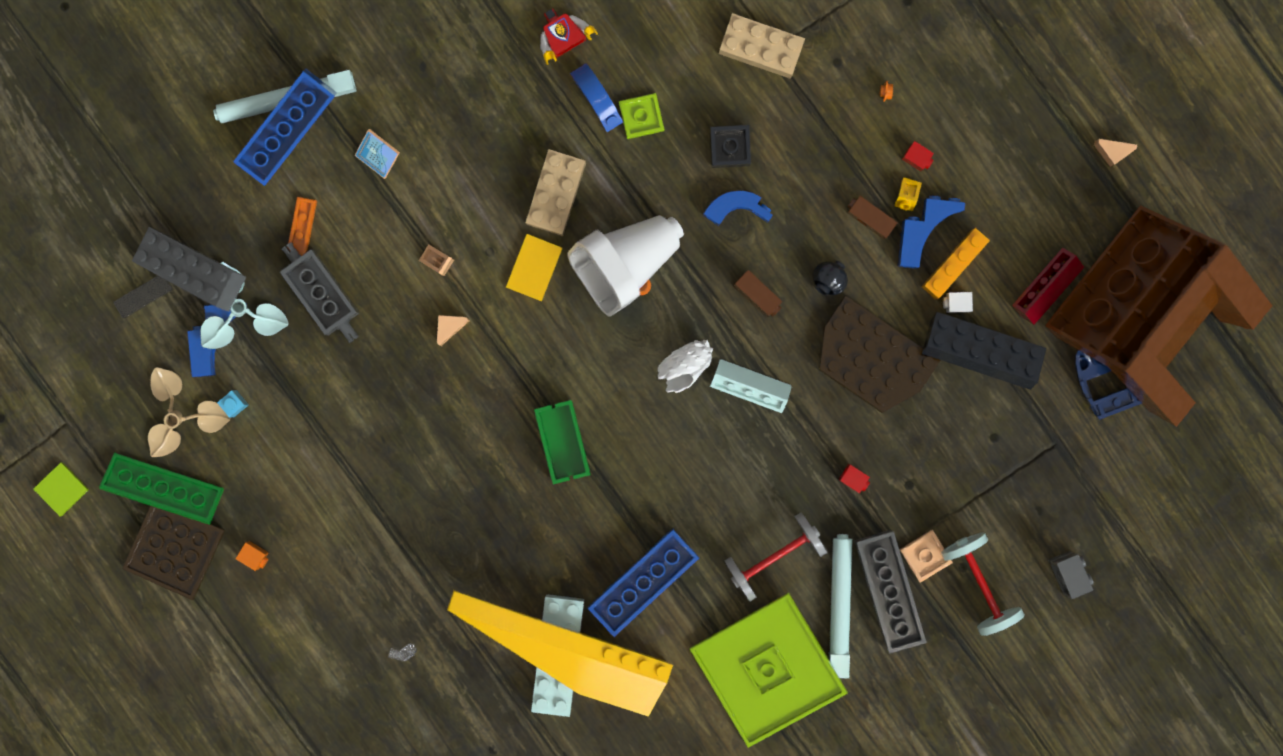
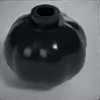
[813,261,848,296]

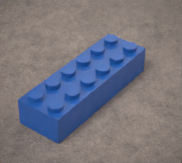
[233,69,337,186]
[588,528,699,637]

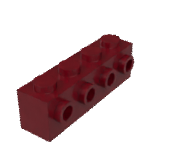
[1012,248,1084,325]

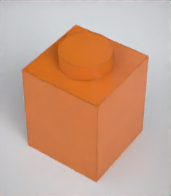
[236,541,269,571]

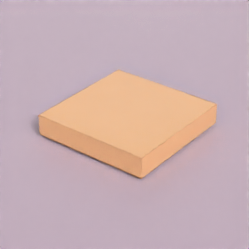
[899,530,953,582]

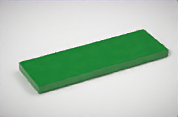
[99,453,224,525]

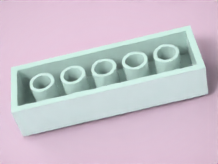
[531,594,584,717]

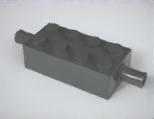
[280,242,359,343]

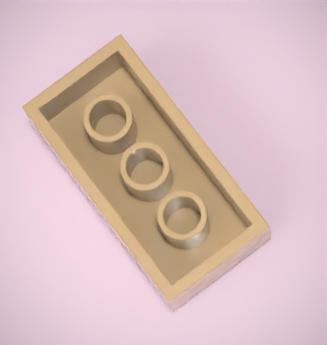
[719,13,805,79]
[526,149,586,236]

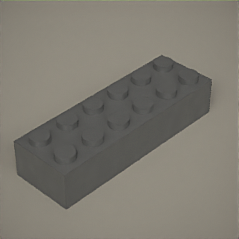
[132,227,246,312]
[854,530,927,654]

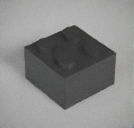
[1049,551,1094,599]

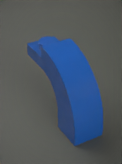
[570,63,623,132]
[703,191,773,226]

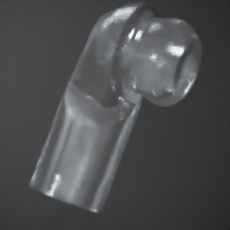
[388,643,417,661]

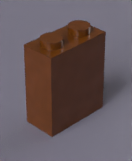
[734,270,782,317]

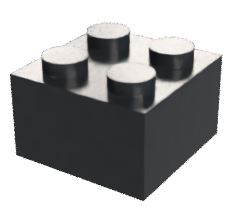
[710,125,751,168]

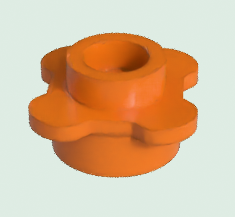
[880,81,893,102]

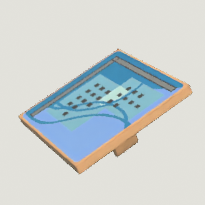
[355,129,400,179]

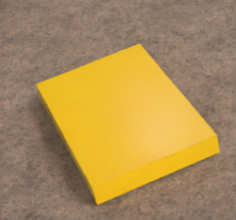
[506,234,563,301]

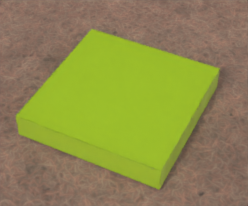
[619,93,664,139]
[34,462,89,516]

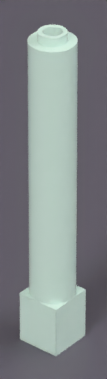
[213,70,357,124]
[828,534,852,678]

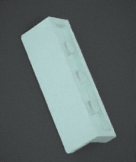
[710,360,792,413]

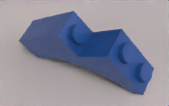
[898,196,965,269]
[187,303,247,377]

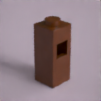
[847,196,898,239]

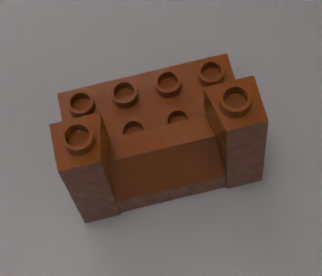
[1045,205,1273,427]

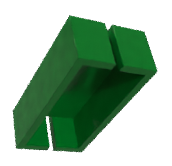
[534,400,591,484]

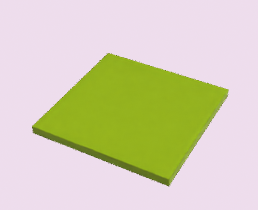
[690,592,848,748]

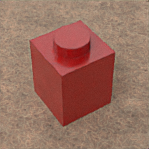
[902,141,934,172]
[838,464,870,493]

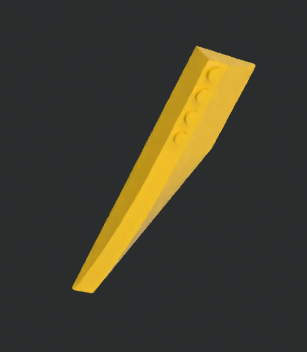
[447,591,673,716]

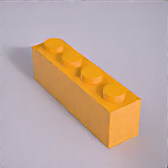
[921,228,990,299]

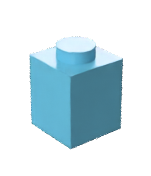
[217,390,249,418]

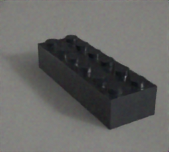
[922,312,1046,390]

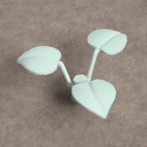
[201,262,289,349]

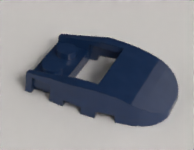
[1074,350,1142,420]

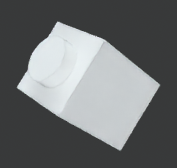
[943,292,973,313]

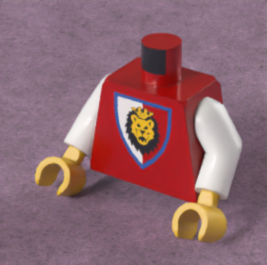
[540,9,598,65]

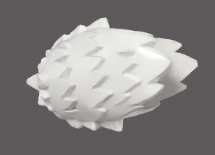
[658,340,713,393]

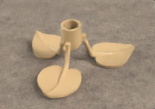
[148,367,230,457]

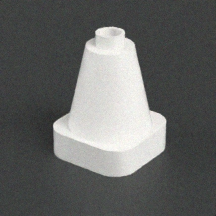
[568,215,684,316]

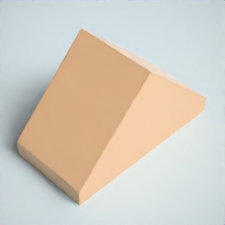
[1094,139,1137,167]
[419,244,454,276]
[437,316,470,346]

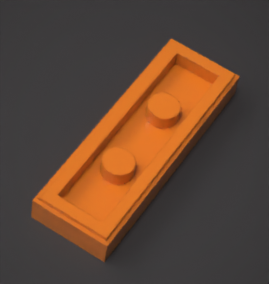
[287,197,317,256]

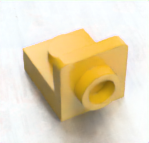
[895,177,922,211]

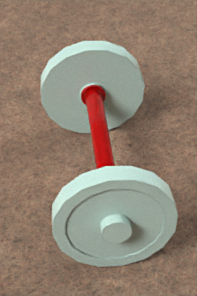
[941,532,1024,636]

